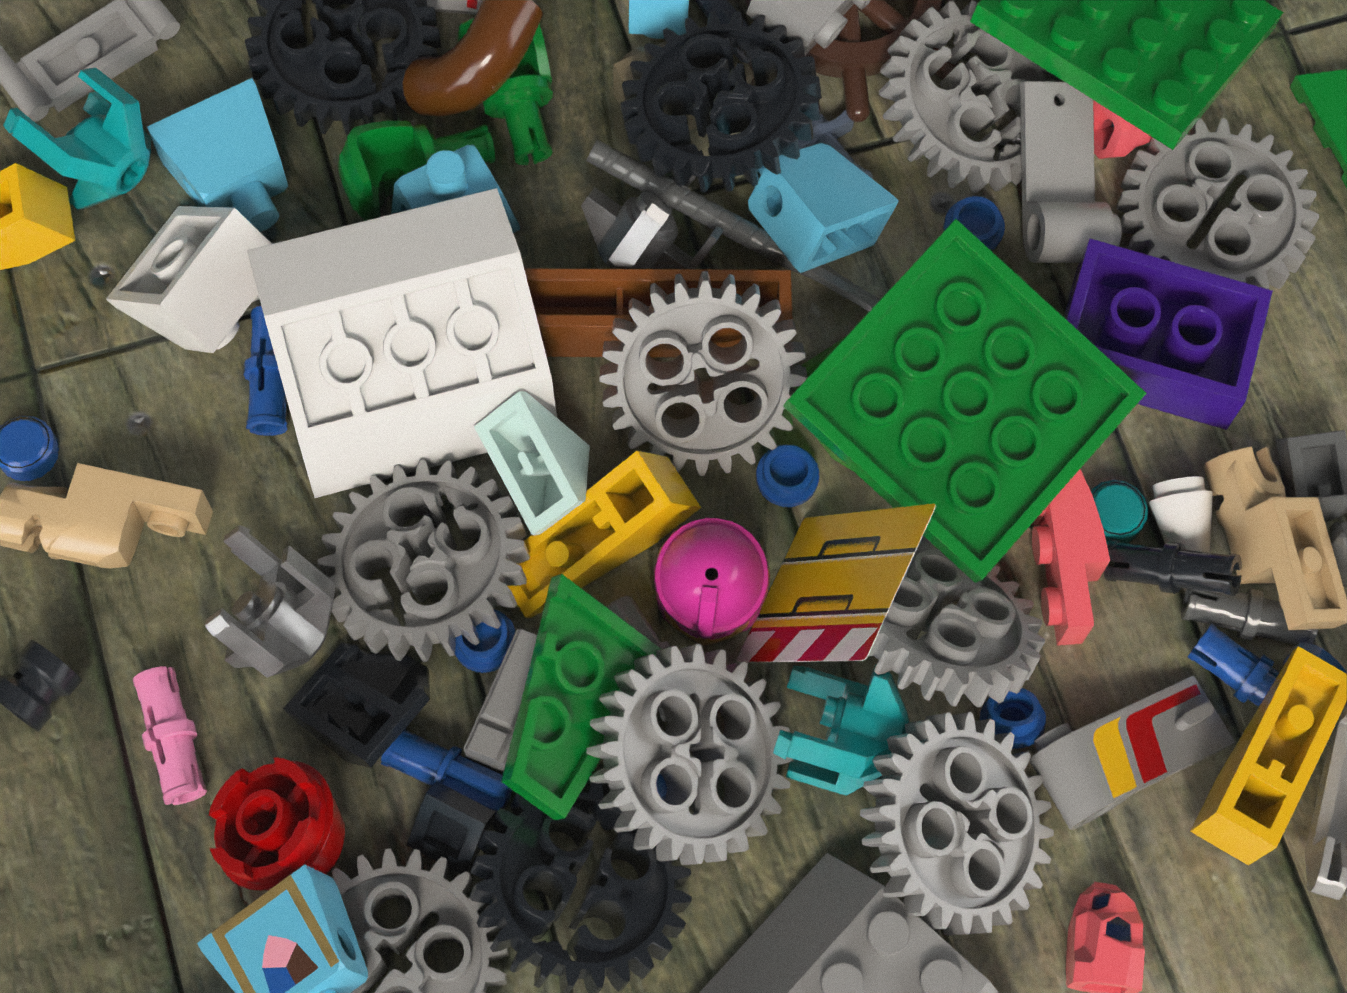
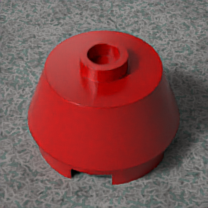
[209,757,345,891]

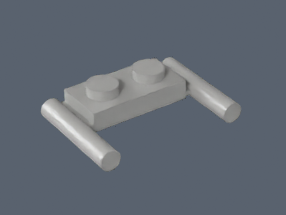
[0,0,180,122]

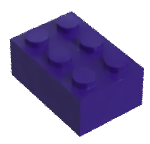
[1063,238,1273,430]

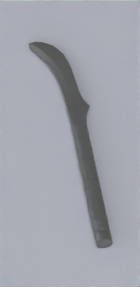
[586,139,881,312]

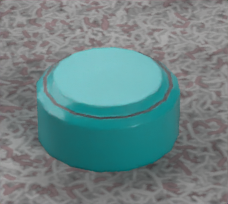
[1091,480,1148,545]

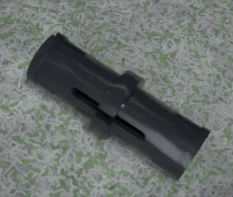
[1104,540,1242,596]

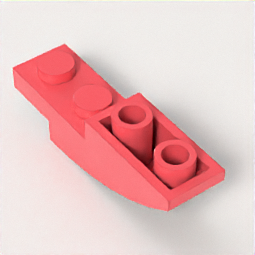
[1030,469,1110,646]

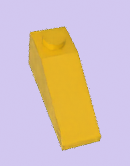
[0,163,76,270]
[507,451,701,618]
[1190,646,1347,866]

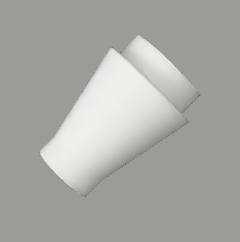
[1149,476,1213,553]

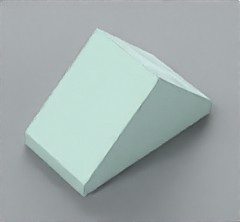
[474,391,590,536]

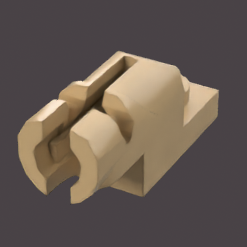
[1203,447,1347,630]
[0,463,213,568]

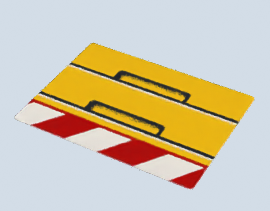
[737,504,936,662]

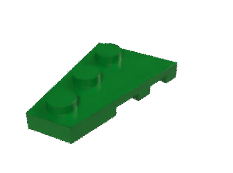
[501,573,661,820]

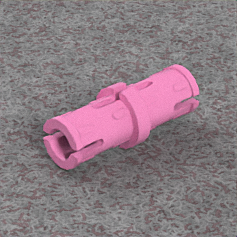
[133,666,207,805]

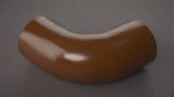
[403,0,543,116]

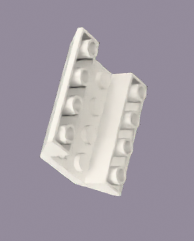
[247,188,557,498]

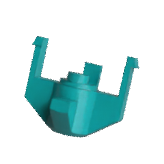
[3,67,152,209]
[773,664,910,796]

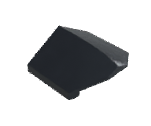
[283,643,430,768]

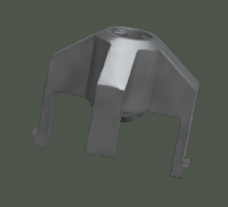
[581,169,723,269]
[205,525,335,678]

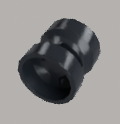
[0,639,83,732]

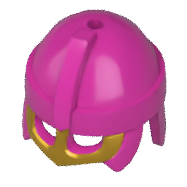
[654,518,770,646]

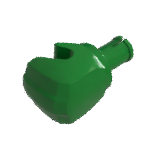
[458,18,553,165]
[338,121,496,221]

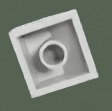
[106,206,272,353]

